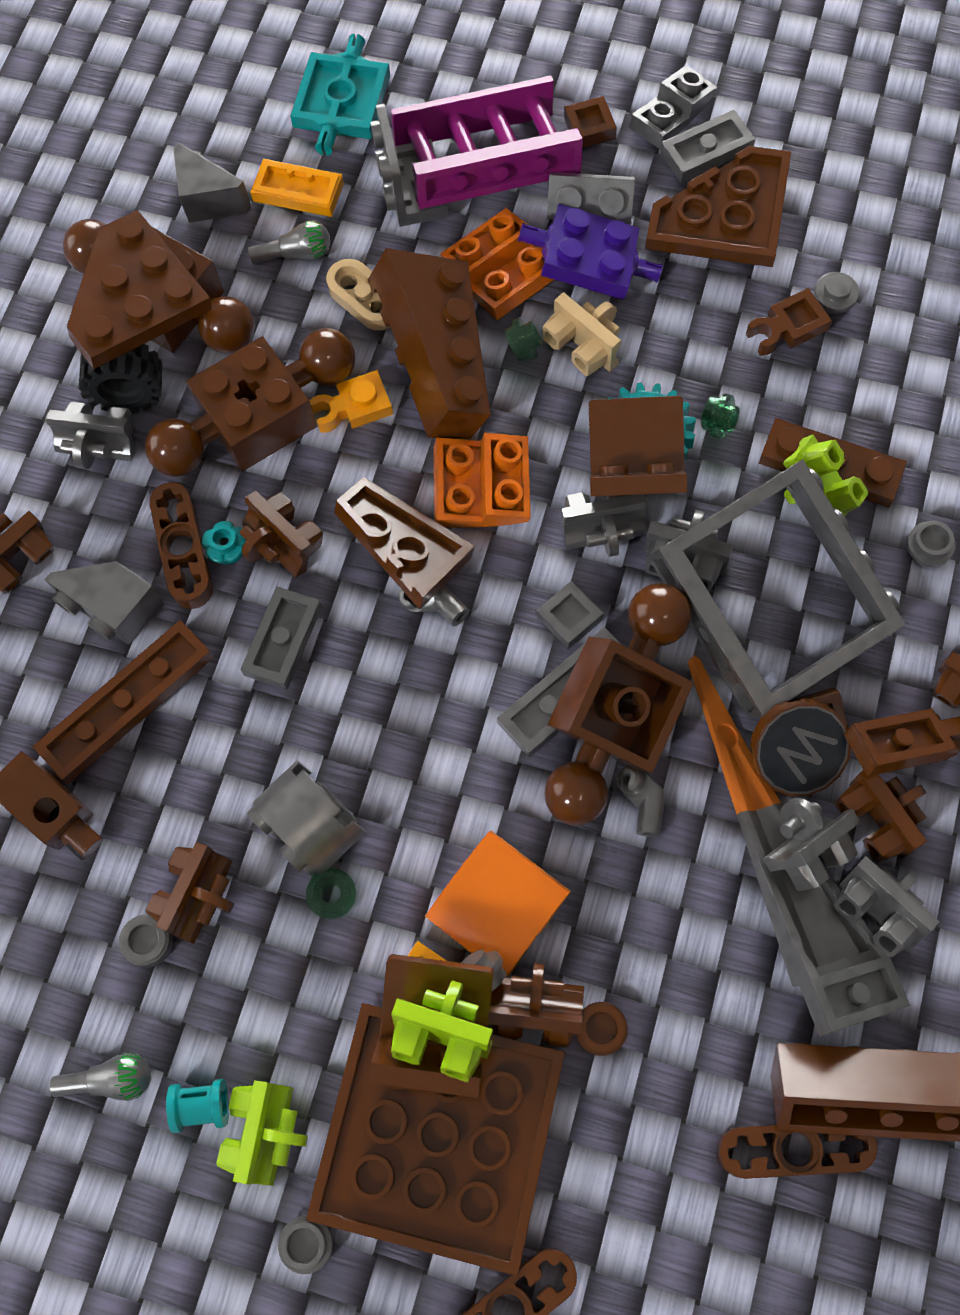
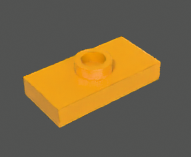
[250,158,344,217]

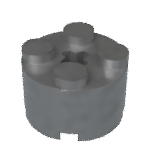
[247,760,366,877]

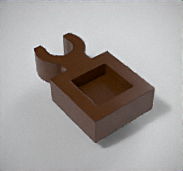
[746,288,832,356]

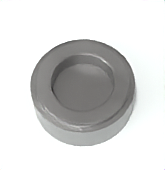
[119,914,173,967]

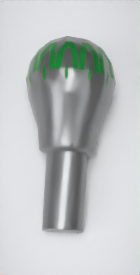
[248,221,330,264]
[50,1052,152,1101]

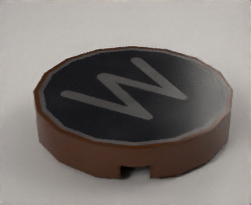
[750,698,851,796]

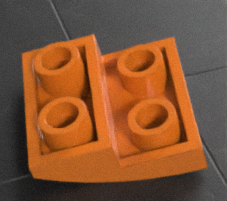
[440,208,555,321]
[433,432,531,528]
[425,831,571,978]

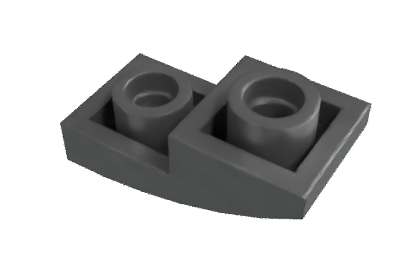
[629,66,717,149]

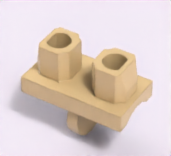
[542,292,621,376]

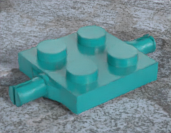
[290,33,390,156]

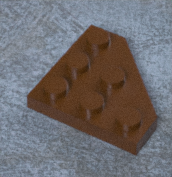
[645,146,791,267]
[67,210,212,369]

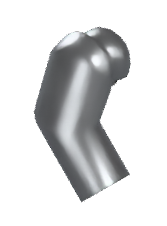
[398,585,469,626]
[617,766,665,837]

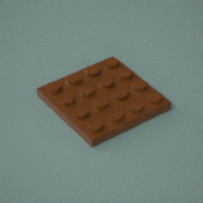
[306,1003,565,1276]

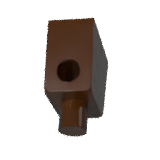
[0,751,103,861]

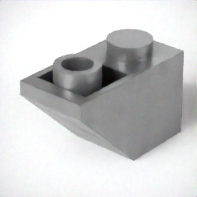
[44,561,164,645]

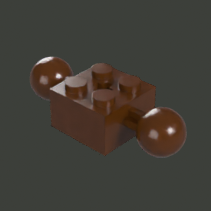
[63,219,255,354]
[145,328,356,477]
[544,583,694,826]

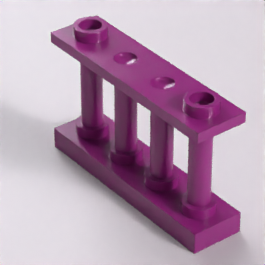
[391,76,583,209]

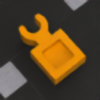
[309,370,393,433]

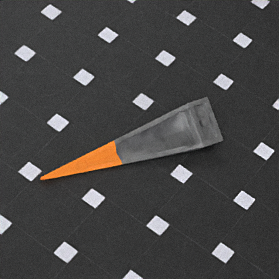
[688,655,911,1037]

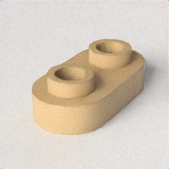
[326,259,390,330]

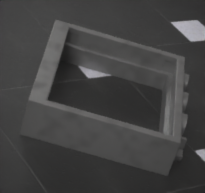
[647,459,906,719]

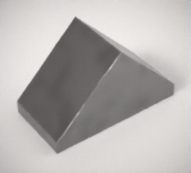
[173,142,251,223]

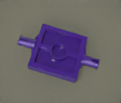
[518,203,663,300]

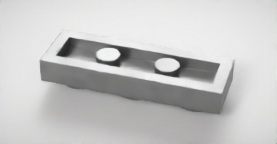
[497,627,621,758]

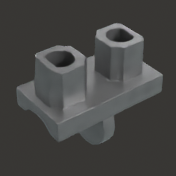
[45,402,136,469]
[562,492,647,557]
[644,510,734,591]
[763,798,860,891]
[834,856,940,957]

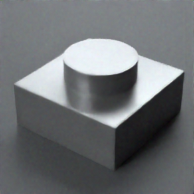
[536,581,604,649]

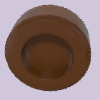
[576,1002,628,1056]

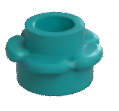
[202,521,246,565]

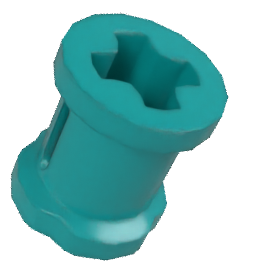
[166,1079,229,1133]

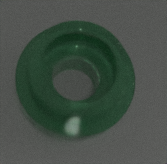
[505,317,542,361]
[701,393,740,439]
[306,868,357,920]

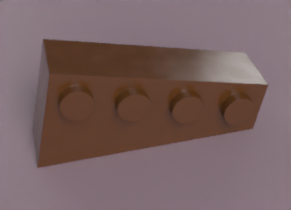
[368,248,491,440]

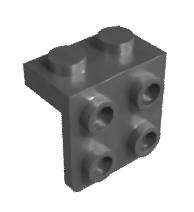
[370,104,449,227]

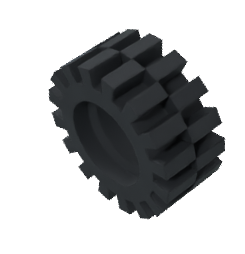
[79,344,163,414]

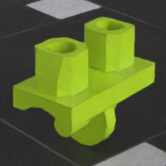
[783,435,868,517]
[391,980,493,1082]
[216,1080,308,1186]

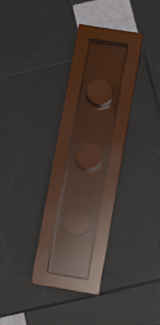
[32,620,214,785]

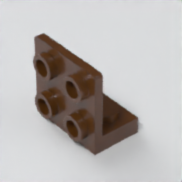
[589,396,687,497]
[369,954,494,1098]

